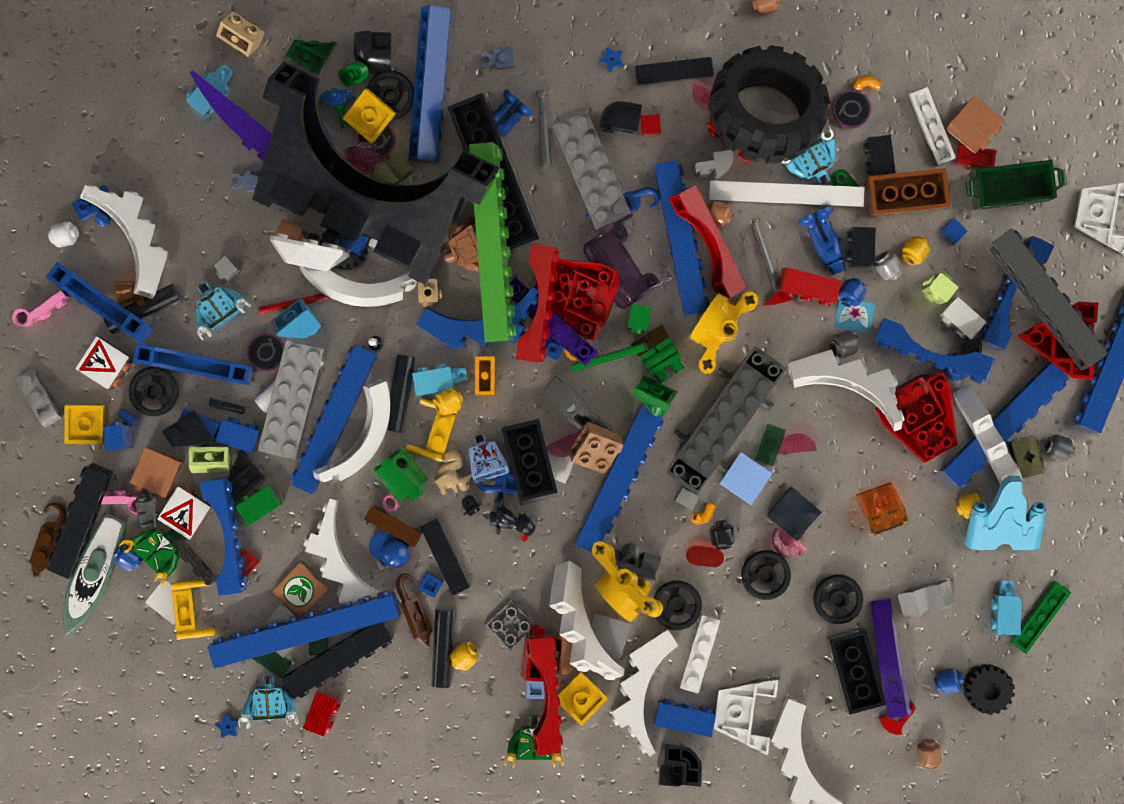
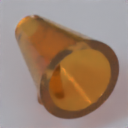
[114,281,145,306]

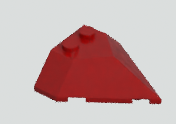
[1017,301,1099,380]

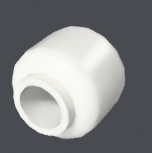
[48,221,79,248]

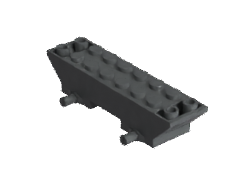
[665,346,787,495]

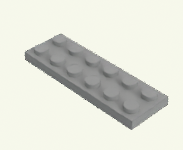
[552,111,632,231]
[258,339,324,460]

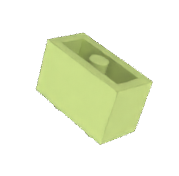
[189,447,230,473]

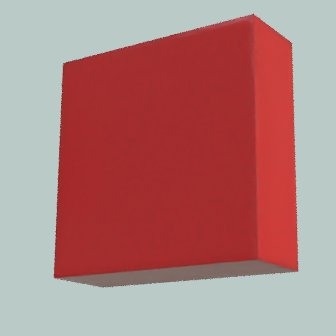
[640,114,661,135]

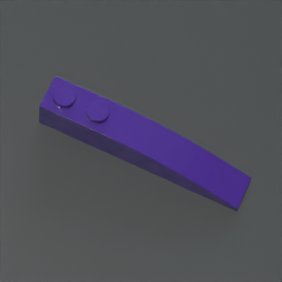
[190,70,272,161]
[871,599,912,719]

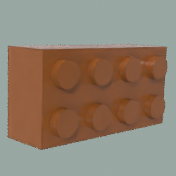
[865,168,950,217]

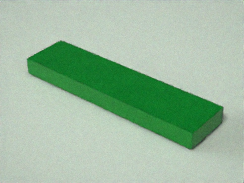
[571,342,648,372]
[1010,581,1071,654]

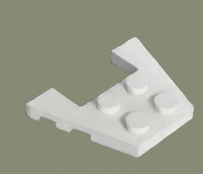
[1073,183,1124,255]
[713,679,778,755]

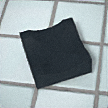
[766,487,822,541]

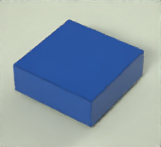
[940,218,968,245]
[117,409,141,425]
[418,571,444,598]

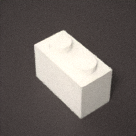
[939,297,986,340]

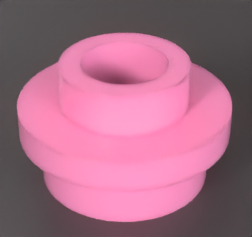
[381,493,400,512]

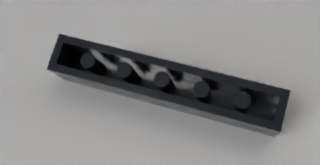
[47,463,114,579]
[282,621,394,699]

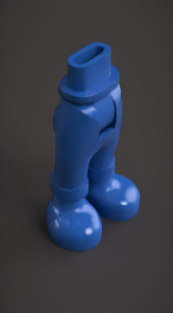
[494,88,532,138]
[798,205,846,275]

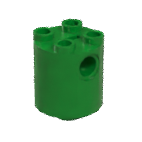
[373,446,428,503]

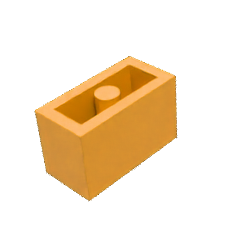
[475,356,495,395]

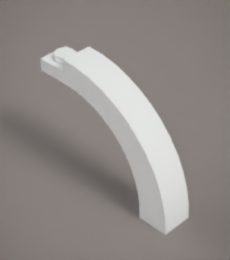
[300,266,417,307]
[312,379,390,482]

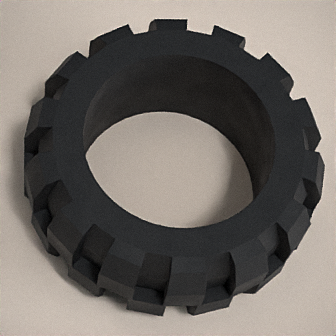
[708,45,830,164]

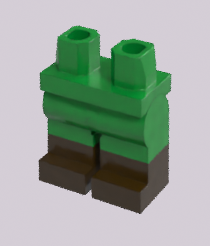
[631,324,684,383]

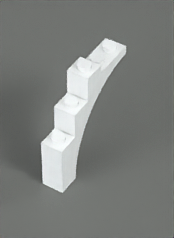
[80,185,168,299]
[788,350,904,431]
[952,384,1026,497]
[304,498,380,603]
[549,561,624,680]
[610,628,678,757]
[770,696,847,804]

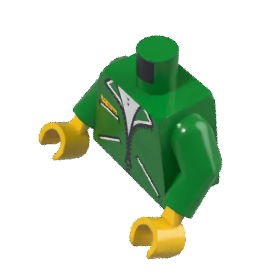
[119,528,181,586]
[504,715,564,768]

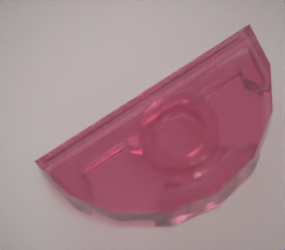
[692,83,711,111]
[546,430,580,458]
[778,433,817,454]
[772,527,807,558]

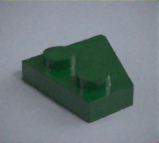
[285,40,337,76]

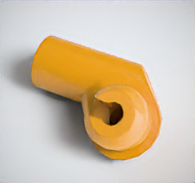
[853,75,882,91]
[691,502,716,525]

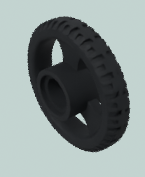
[366,70,414,121]
[129,367,179,416]
[741,550,791,600]
[813,574,863,624]
[652,580,702,630]

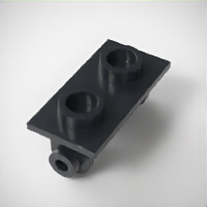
[462,495,482,516]

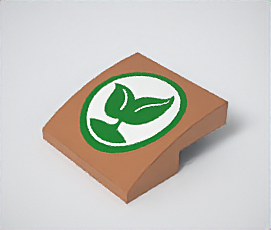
[272,562,328,618]

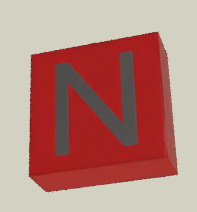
[240,549,260,577]

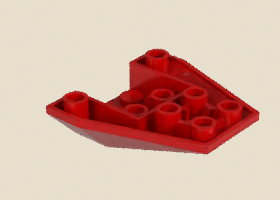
[535,259,620,341]
[875,371,958,464]

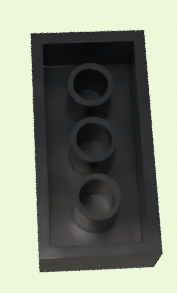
[501,419,558,506]
[826,627,886,715]

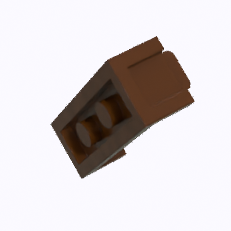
[364,505,423,549]

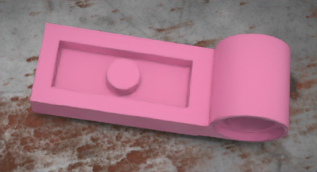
[12,290,71,327]
[101,489,145,514]

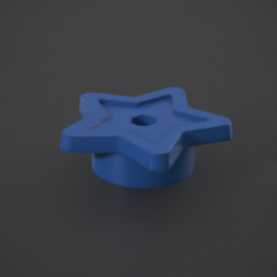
[599,47,624,72]
[215,714,238,738]

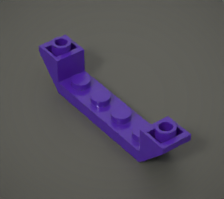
[509,277,599,367]

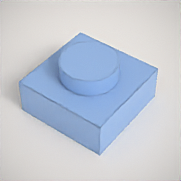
[526,681,545,699]

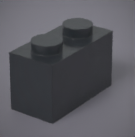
[863,135,896,176]
[846,227,876,267]

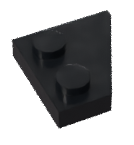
[162,410,216,447]
[228,449,265,502]

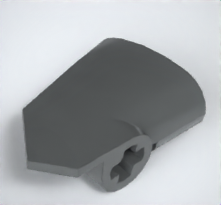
[614,543,661,583]

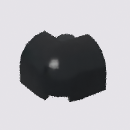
[353,31,393,75]
[598,101,642,135]
[657,744,702,789]

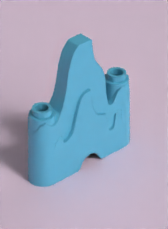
[964,476,1046,550]

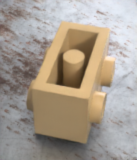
[216,12,265,57]

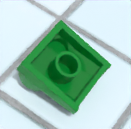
[632,375,677,417]

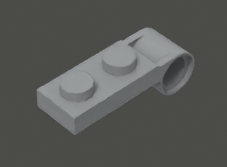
[15,369,62,428]

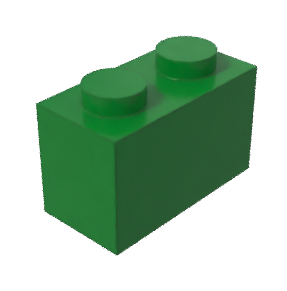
[626,304,651,335]
[235,485,283,526]

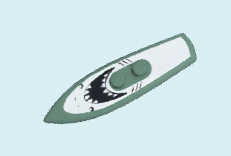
[63,514,127,635]

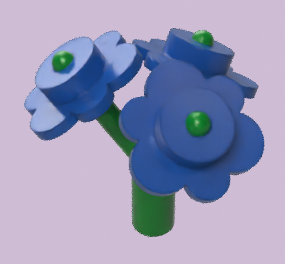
[318,88,357,128]

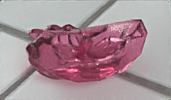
[345,142,382,171]

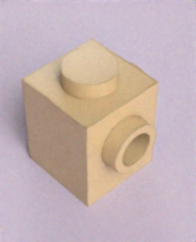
[418,279,443,307]

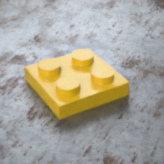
[342,88,397,144]
[64,405,105,444]
[557,671,608,726]

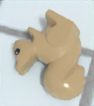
[433,450,472,495]

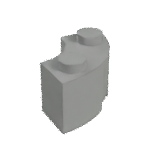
[897,580,955,618]

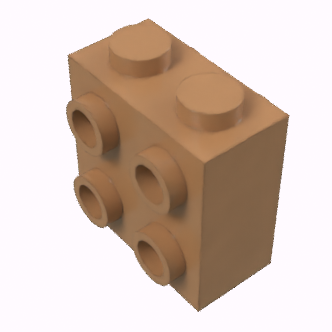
[568,422,623,474]

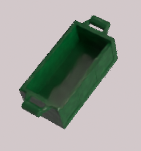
[965,159,1067,210]

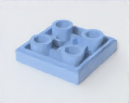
[719,452,773,505]

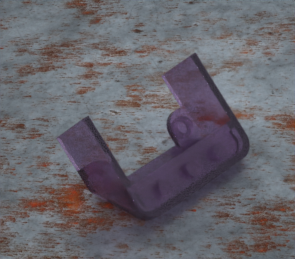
[583,213,673,309]

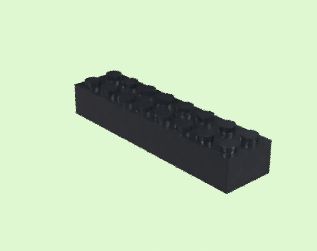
[447,93,542,250]

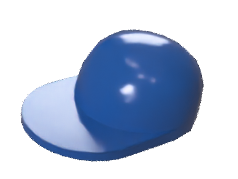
[369,532,410,568]

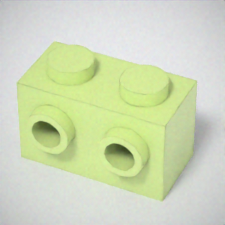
[921,273,959,304]

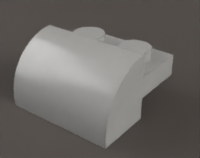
[693,150,733,180]

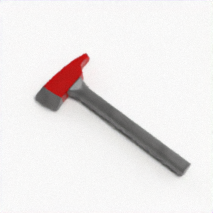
[751,223,798,306]

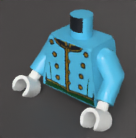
[782,126,836,185]
[196,282,251,340]
[238,675,299,729]

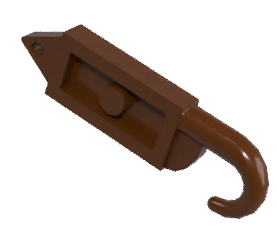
[29,503,66,577]
[396,573,432,647]

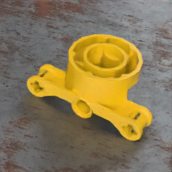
[690,291,758,374]
[592,541,663,622]

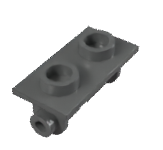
[136,489,158,529]

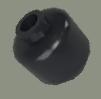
[709,520,736,550]

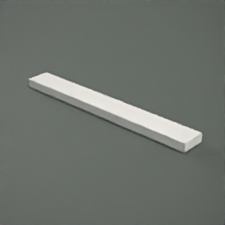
[709,181,865,207]

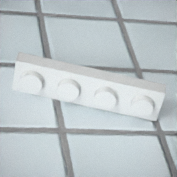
[908,87,956,166]
[679,614,720,694]

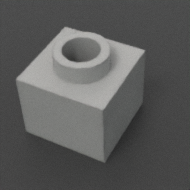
[214,256,241,281]
[674,487,699,510]

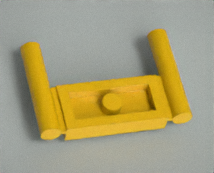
[405,397,458,462]
[171,578,216,640]

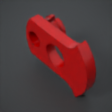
[879,700,916,735]

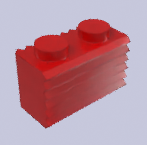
[303,690,341,736]

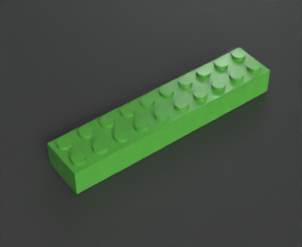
[469,142,517,342]

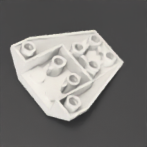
[270,233,350,272]

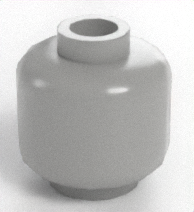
[875,251,904,280]

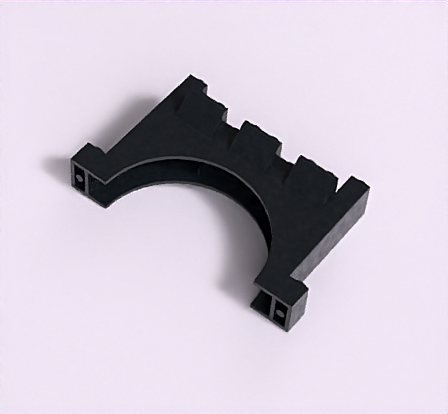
[252,61,500,285]

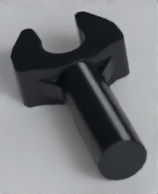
[208,398,245,414]

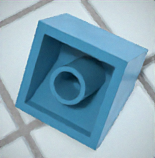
[271,297,321,338]

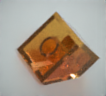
[856,482,908,536]

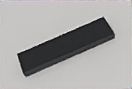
[635,57,714,86]
[420,518,470,596]

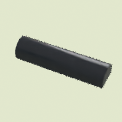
[103,283,182,334]
[387,354,416,433]
[431,609,455,688]

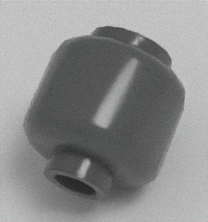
[830,330,860,358]
[1044,435,1075,462]

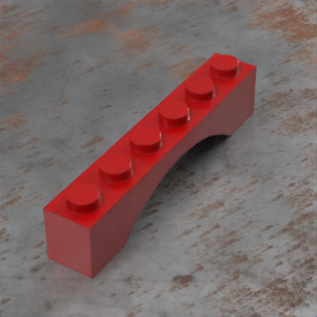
[669,185,747,299]
[516,244,560,363]
[525,634,563,756]

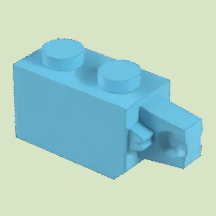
[186,65,234,119]
[412,364,468,396]
[990,580,1022,635]

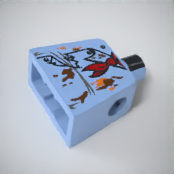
[469,435,509,484]

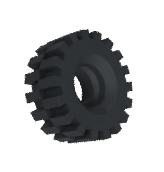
[963,664,1015,715]

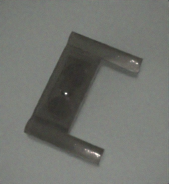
[171,537,218,585]

